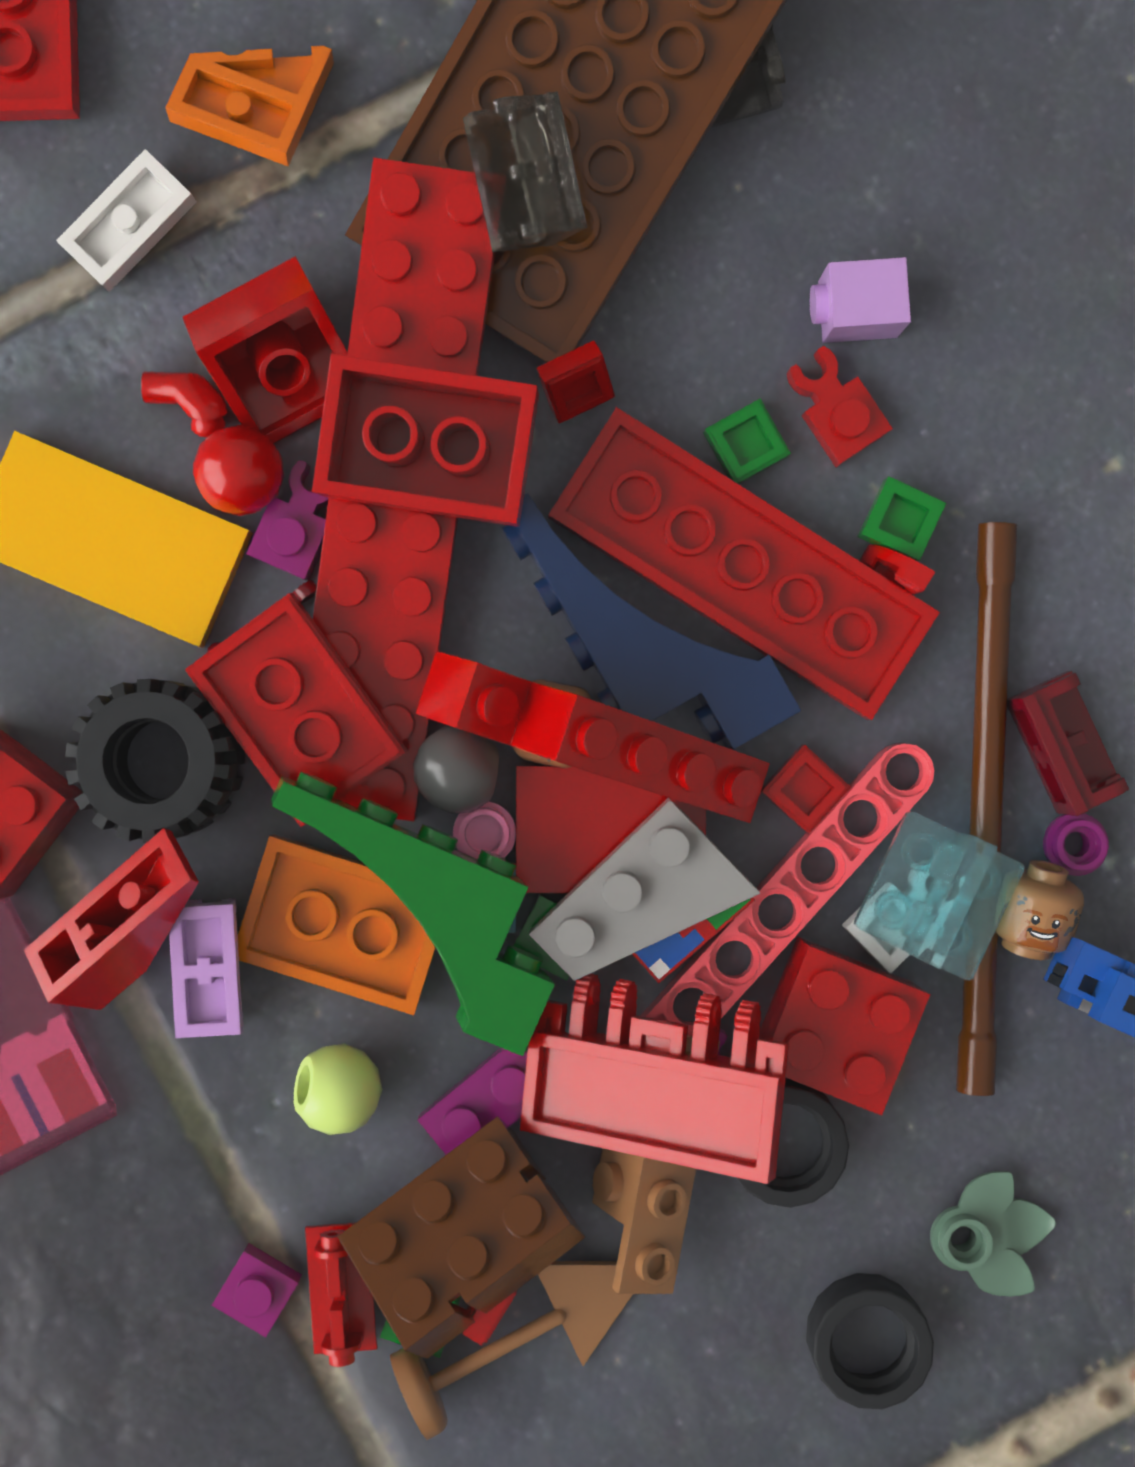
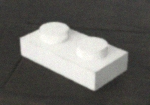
[56,149,197,292]

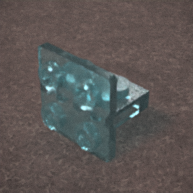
[854,811,1024,980]

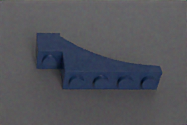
[502,493,801,749]

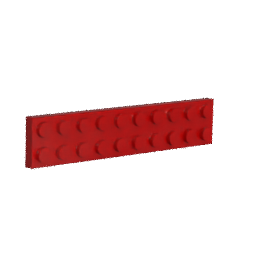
[313,157,505,822]

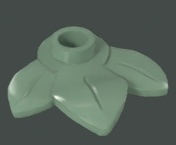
[930,1171,1056,1297]

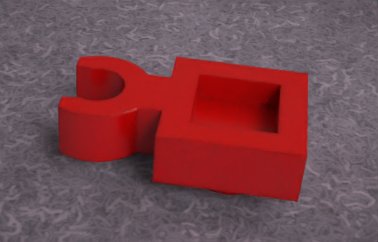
[787,345,893,468]

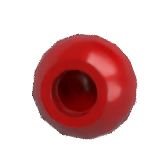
[193,425,285,516]

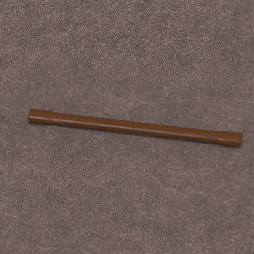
[956,522,1017,1096]

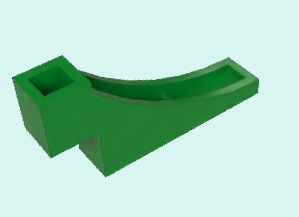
[271,771,555,1056]

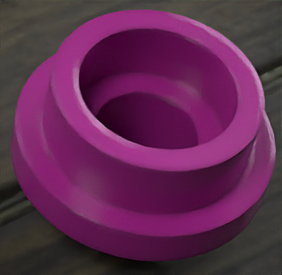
[1043,813,1109,876]

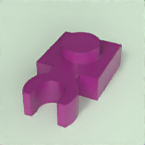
[246,460,329,581]

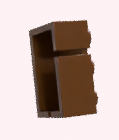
[338,1116,585,1359]

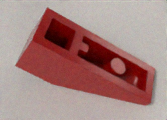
[24,828,199,1010]

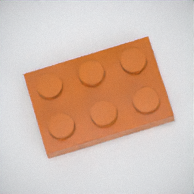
[238,834,436,1015]

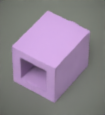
[810,257,911,343]

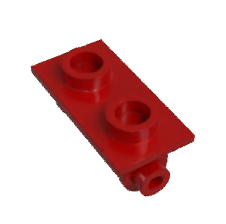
[305,1223,378,1367]

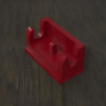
[1007,671,1129,816]

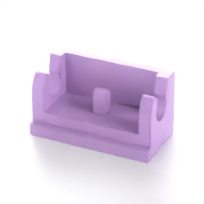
[169,898,244,1038]

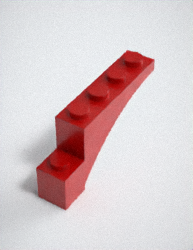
[415,651,770,823]

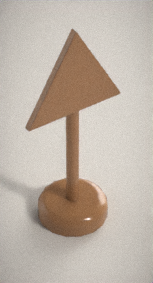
[390,1261,633,1440]

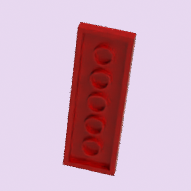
[548,407,940,720]

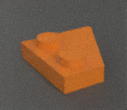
[165,46,334,167]

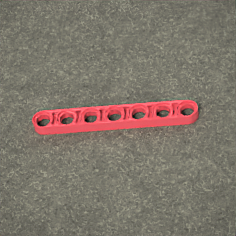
[640,743,935,1036]

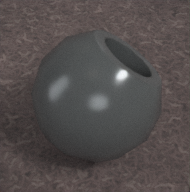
[413,726,499,814]

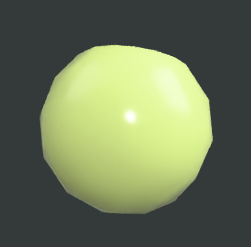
[294,1044,382,1135]

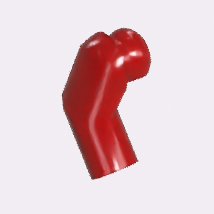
[141,371,228,438]

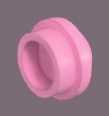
[453,801,516,859]

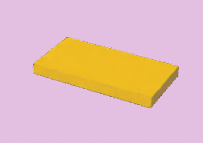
[0,430,253,648]

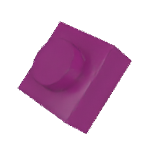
[211,1243,302,1338]

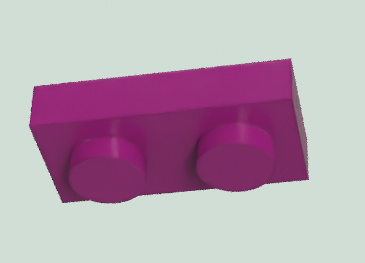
[417,1047,528,1155]

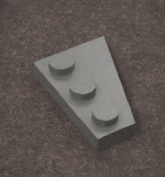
[529,797,760,981]

